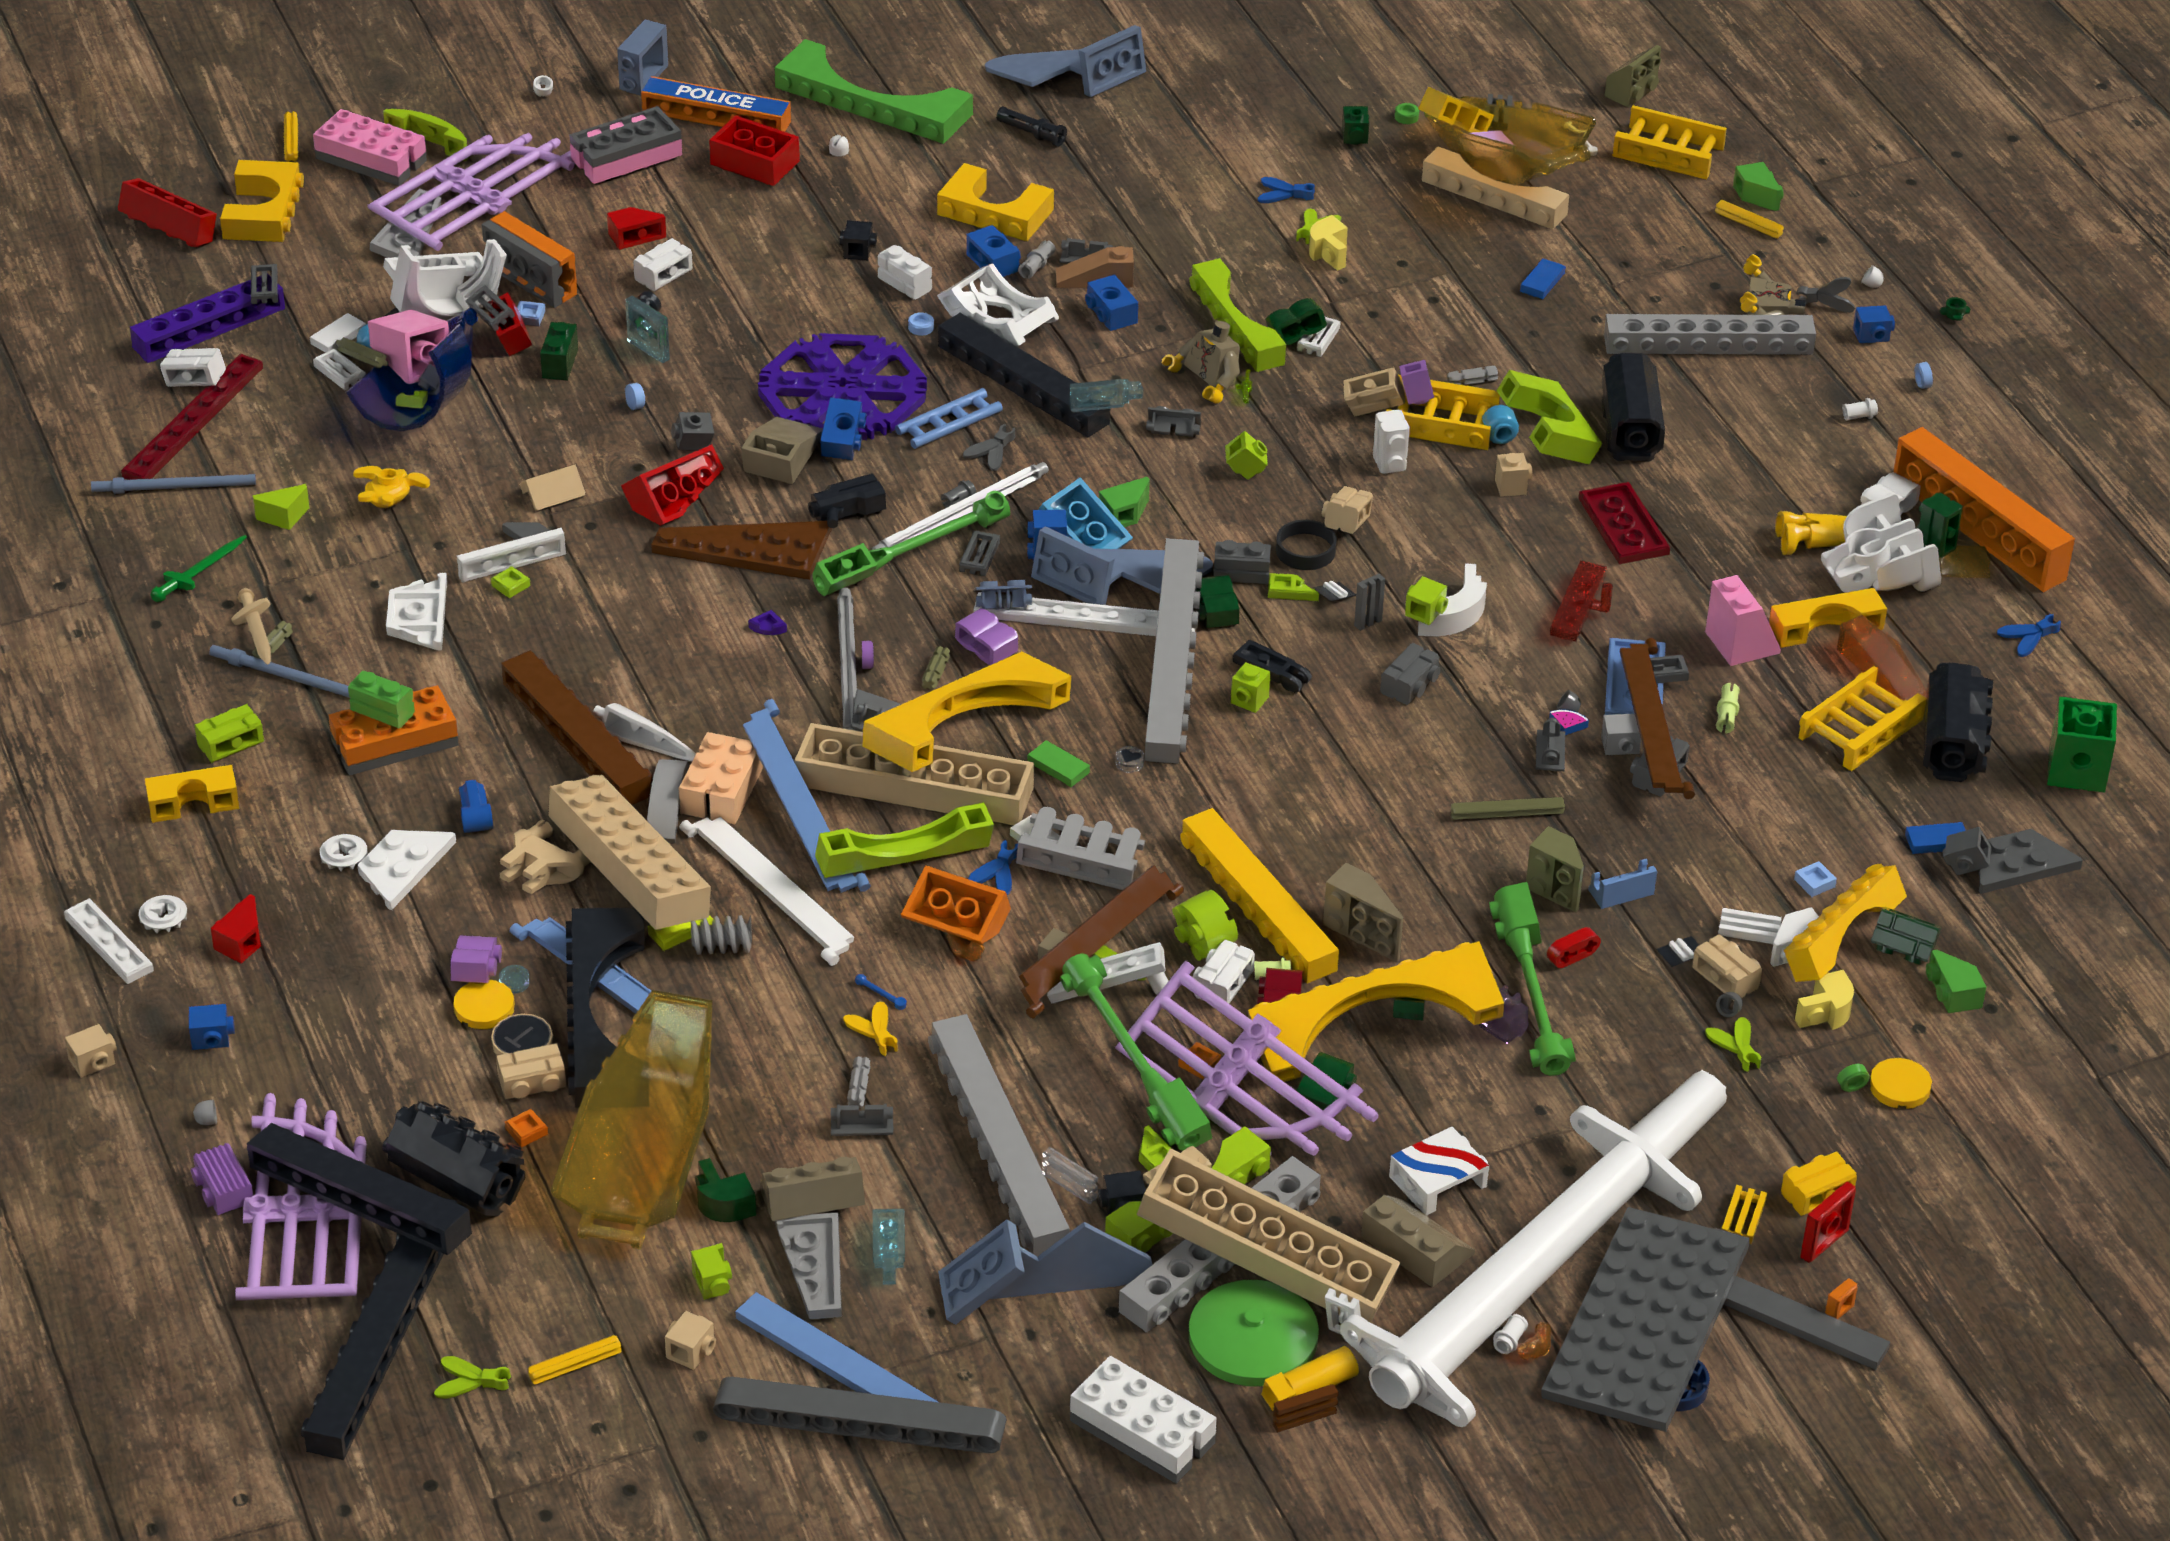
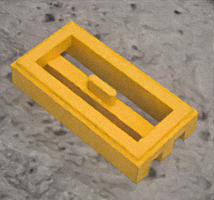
[1721,1185,1767,1244]

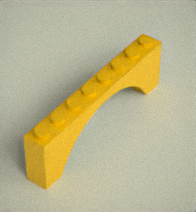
[862,651,1071,772]
[1248,941,1504,1082]

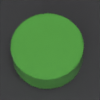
[1395,103,1419,124]
[1837,1064,1870,1092]

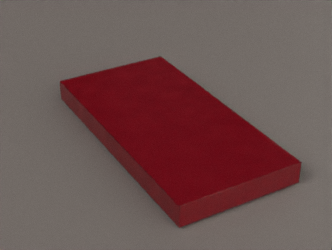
[1578,482,1670,565]

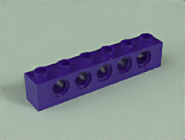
[130,273,285,363]

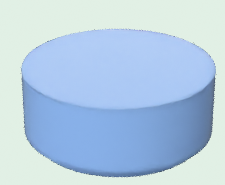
[908,313,934,336]
[1914,362,1933,389]
[625,383,645,410]

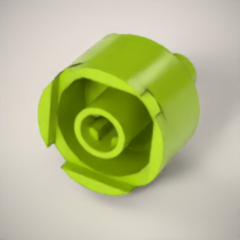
[1172,890,1238,961]

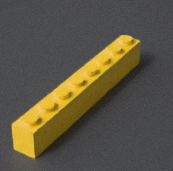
[1180,808,1339,984]

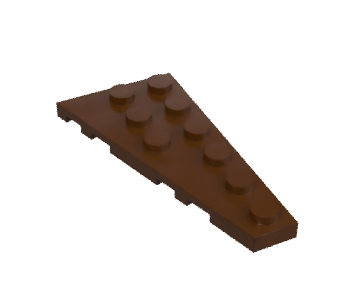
[651,521,832,580]

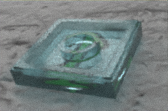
[625,296,670,363]

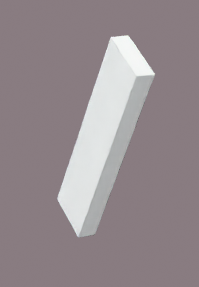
[457,528,566,582]
[64,898,154,984]

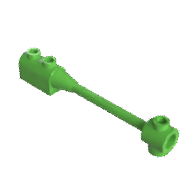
[813,491,1010,596]
[1489,882,1576,1076]
[1060,954,1212,1151]

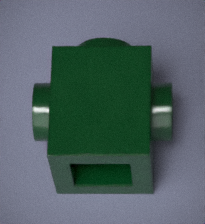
[1342,106,1369,145]

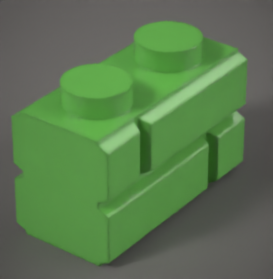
[348,671,415,728]

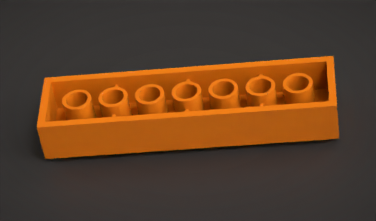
[1893,427,2075,592]

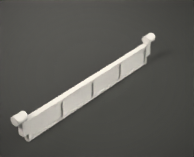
[680,817,854,966]

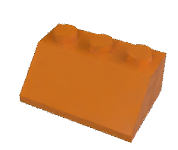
[901,865,1011,944]

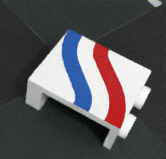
[1389,1127,1489,1216]

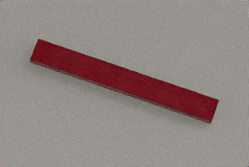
[121,354,263,480]

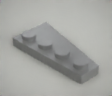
[370,188,441,258]
[775,1213,842,1319]

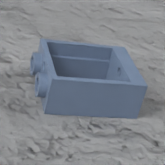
[617,19,668,95]

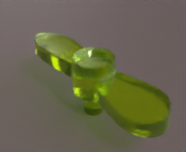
[1235,369,1252,403]

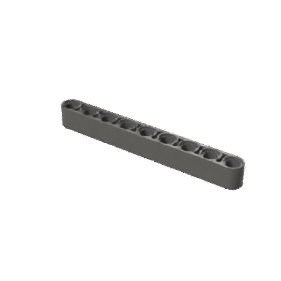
[713,1377,1007,1453]

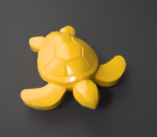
[353,466,430,508]

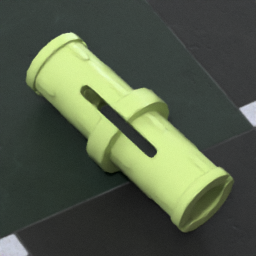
[1716,683,1740,733]

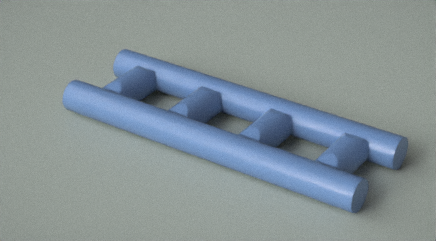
[895,388,1003,449]

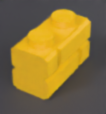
[1781,1151,1857,1216]

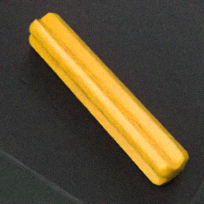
[284,111,298,162]
[1715,200,1784,239]
[528,1335,621,1384]

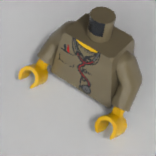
[1740,254,1806,315]
[1161,321,1240,404]

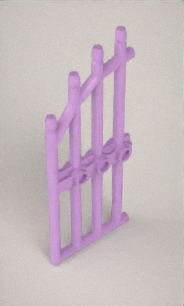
[367,133,575,251]
[1115,960,1378,1156]
[236,1093,367,1300]

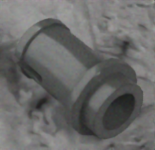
[941,480,976,508]

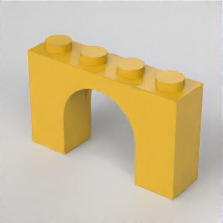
[220,160,304,242]
[937,163,1054,241]

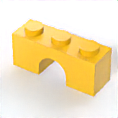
[1418,86,1494,133]
[145,765,239,823]

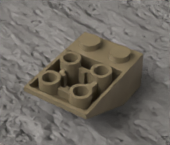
[741,417,823,484]
[1323,863,1403,962]

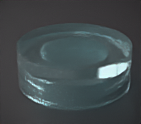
[499,965,530,993]

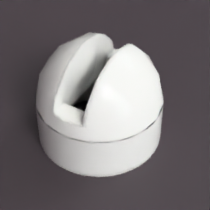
[533,75,553,97]
[829,135,849,156]
[1862,266,1884,288]

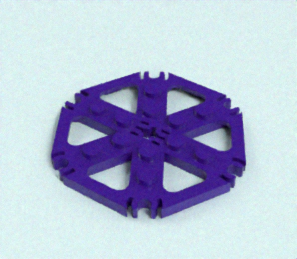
[758,333,927,440]

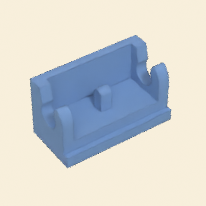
[1588,859,1657,909]

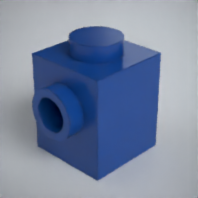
[1853,305,1895,343]
[189,1004,235,1050]

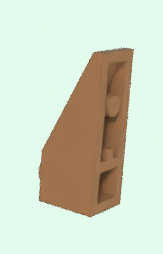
[1056,246,1134,288]

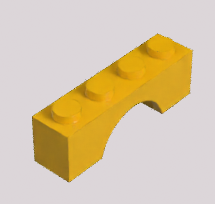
[1769,588,1887,648]

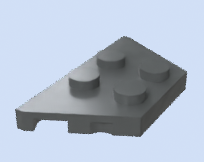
[1978,829,2083,894]

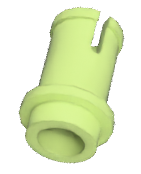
[1254,958,1291,980]

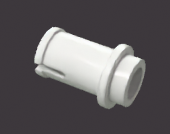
[1842,398,1878,421]
[1493,1314,1528,1354]

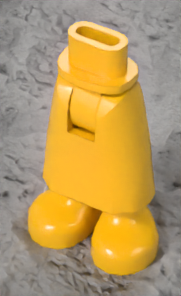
[1775,511,1847,555]

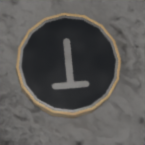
[491,1014,553,1055]

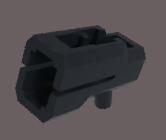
[808,473,886,528]

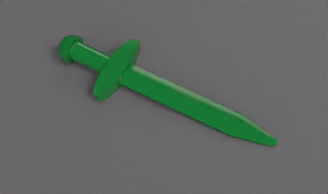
[150,535,247,602]

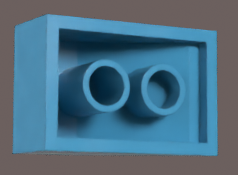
[1038,477,1133,549]

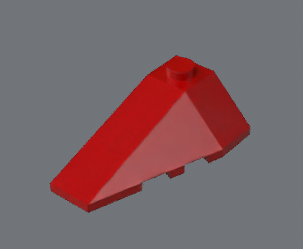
[621,445,724,526]

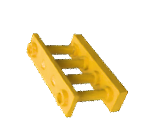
[1613,105,1727,180]
[1386,374,1501,450]
[1798,666,1927,771]

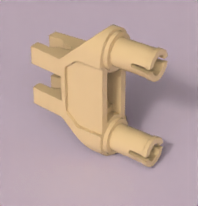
[500,820,591,894]

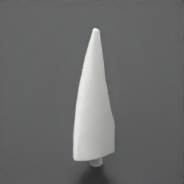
[593,703,696,762]

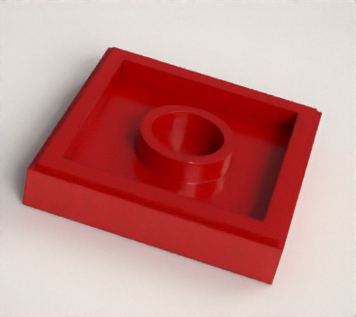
[1800,1181,1856,1263]

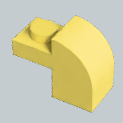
[1309,215,1348,271]
[1795,970,1854,1030]

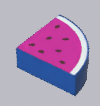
[1549,710,1589,735]

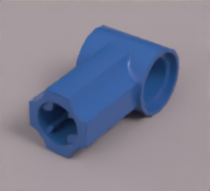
[459,780,493,833]

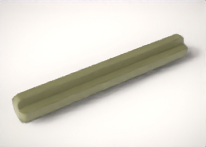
[335,337,388,369]
[1450,797,1565,820]

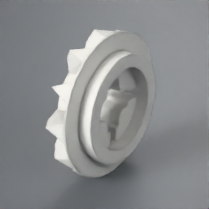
[320,834,367,871]
[139,895,187,933]

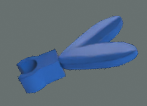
[1258,177,1315,203]
[1997,614,2061,657]
[968,840,1018,896]

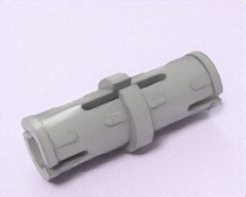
[1018,240,1056,279]

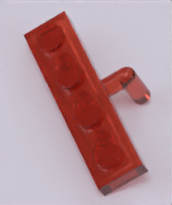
[1550,560,1613,642]

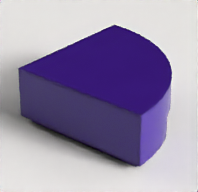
[748,610,787,635]

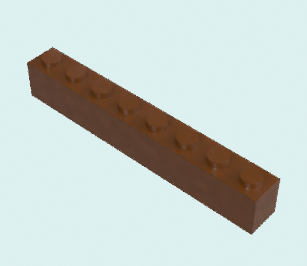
[501,650,653,805]

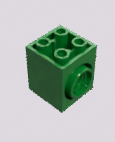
[2047,696,2117,793]

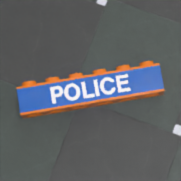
[641,76,791,132]

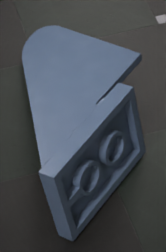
[985,25,1146,97]
[1031,526,1213,605]
[938,1220,1152,1325]

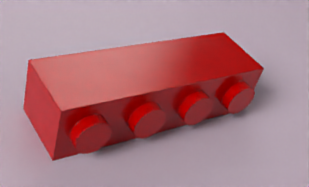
[118,178,217,247]

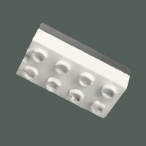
[1070,1356,1217,1484]

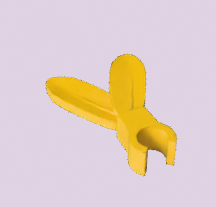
[843,1001,898,1056]

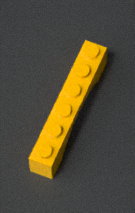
[1783,864,1907,982]

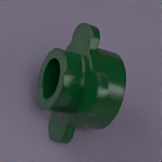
[1940,297,1970,321]

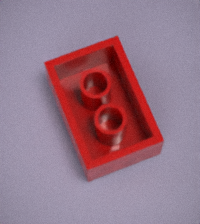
[709,115,800,186]

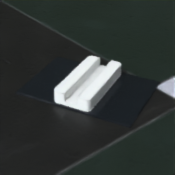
[1313,581,1356,601]
[1656,936,1699,967]

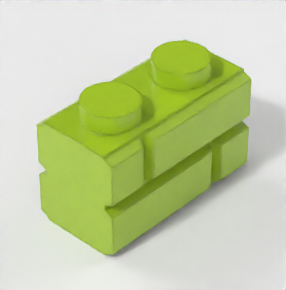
[194,704,264,763]

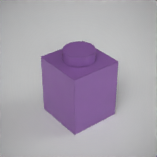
[1399,360,1434,405]

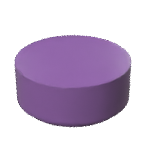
[862,641,874,669]

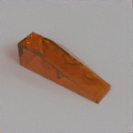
[1837,615,1926,701]

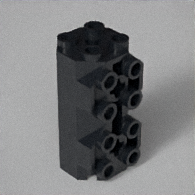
[1602,353,1665,462]
[1923,662,1993,782]
[382,1100,526,1216]

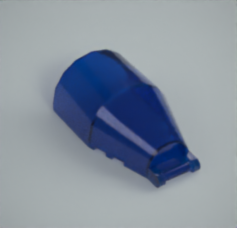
[346,307,478,432]

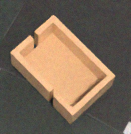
[679,732,763,825]

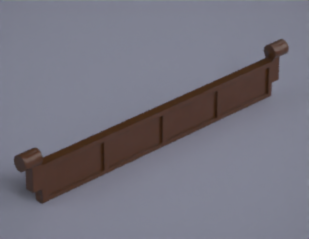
[1619,638,1695,799]
[1019,865,1184,1019]

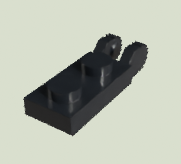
[1233,640,1312,693]

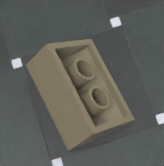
[760,1157,865,1221]
[1361,1195,1475,1288]

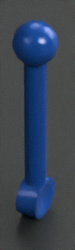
[855,974,907,1010]

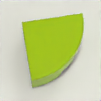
[396,390,428,408]

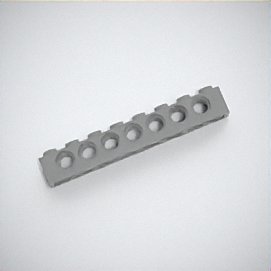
[1604,314,1816,354]
[1119,1156,1321,1332]

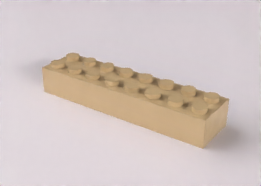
[795,723,1034,825]
[549,775,711,930]
[1137,1148,1400,1323]

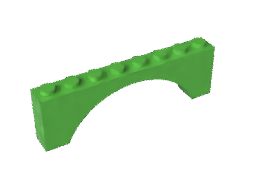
[775,39,973,144]

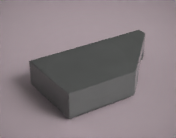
[502,522,550,540]

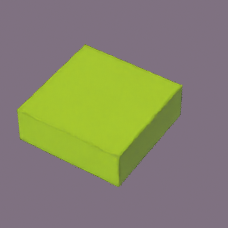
[491,566,530,599]

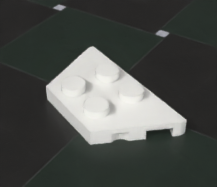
[386,573,447,651]
[358,830,456,910]

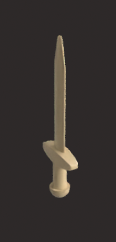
[231,588,271,665]

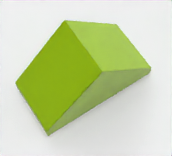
[252,484,310,530]

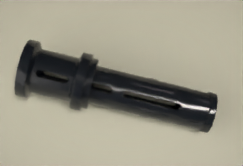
[996,106,1067,147]

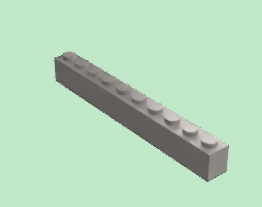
[1145,538,1204,764]
[928,1014,1070,1257]

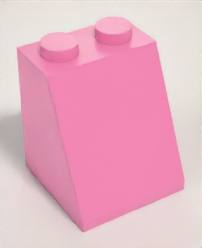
[368,310,450,384]
[1705,575,1781,666]

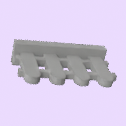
[1016,807,1145,890]

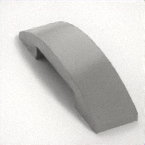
[647,759,688,843]

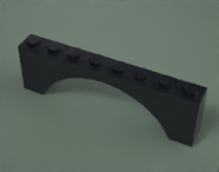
[566,908,650,1108]

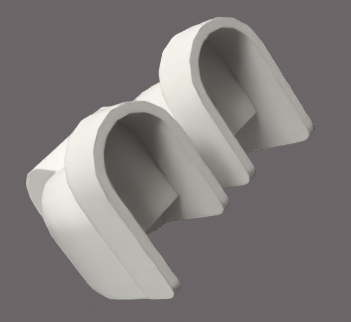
[1821,493,1941,593]

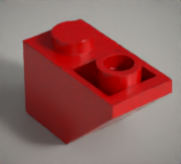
[211,894,261,964]

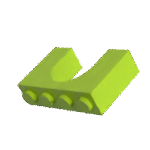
[1496,370,1602,464]

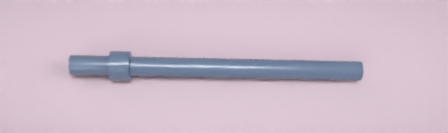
[91,474,256,494]
[210,645,351,698]

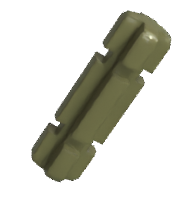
[252,621,293,659]
[922,646,950,690]

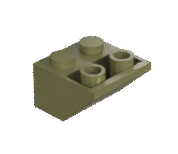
[1605,45,1661,107]
[1526,826,1584,912]

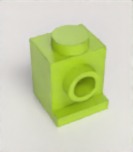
[691,1243,732,1300]

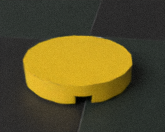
[453,980,515,1029]
[1870,1058,1932,1109]

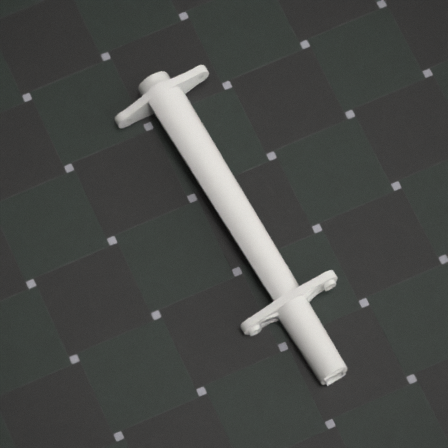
[1340,1070,1727,1427]

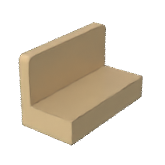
[519,464,585,511]

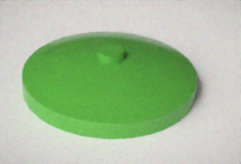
[1189,1280,1319,1386]

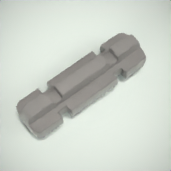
[1447,366,1498,385]
[847,1056,870,1108]

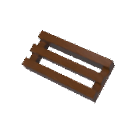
[1272,1384,1338,1433]

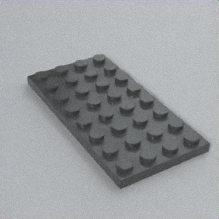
[1541,1207,1749,1432]

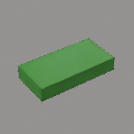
[1028,740,1090,787]

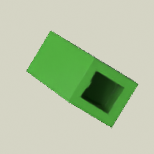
[1733,162,1784,211]
[1099,477,1150,527]
[1926,950,1986,1013]

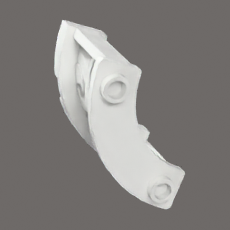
[937,264,1059,346]

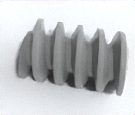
[691,915,752,955]

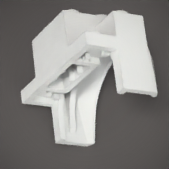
[383,239,507,319]

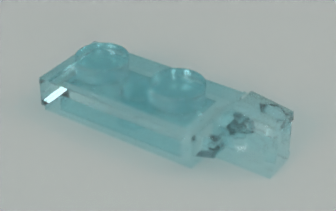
[1070,379,1143,412]
[873,1209,905,1285]

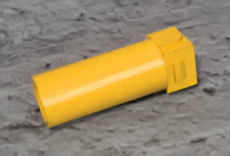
[1261,1346,1359,1411]

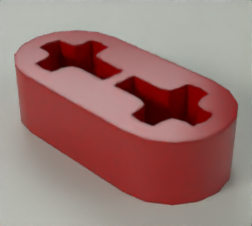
[1547,927,1601,968]

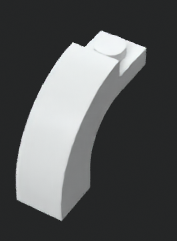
[1418,564,1487,636]

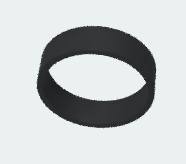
[1276,519,1336,570]

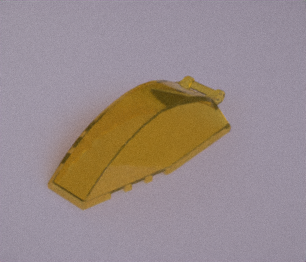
[1424,96,1596,186]
[551,990,713,1250]

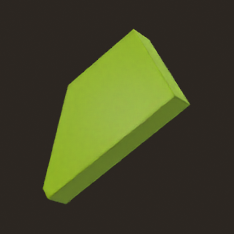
[1268,573,1319,601]
[1139,1125,1172,1171]

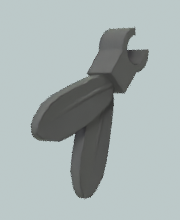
[1796,277,1855,312]
[963,424,1015,471]

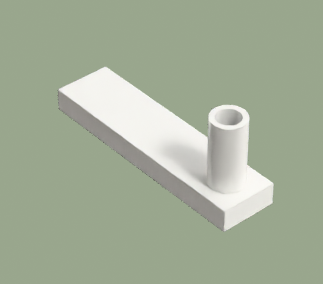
[1047,942,1168,1004]

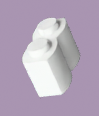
[1860,472,1921,515]

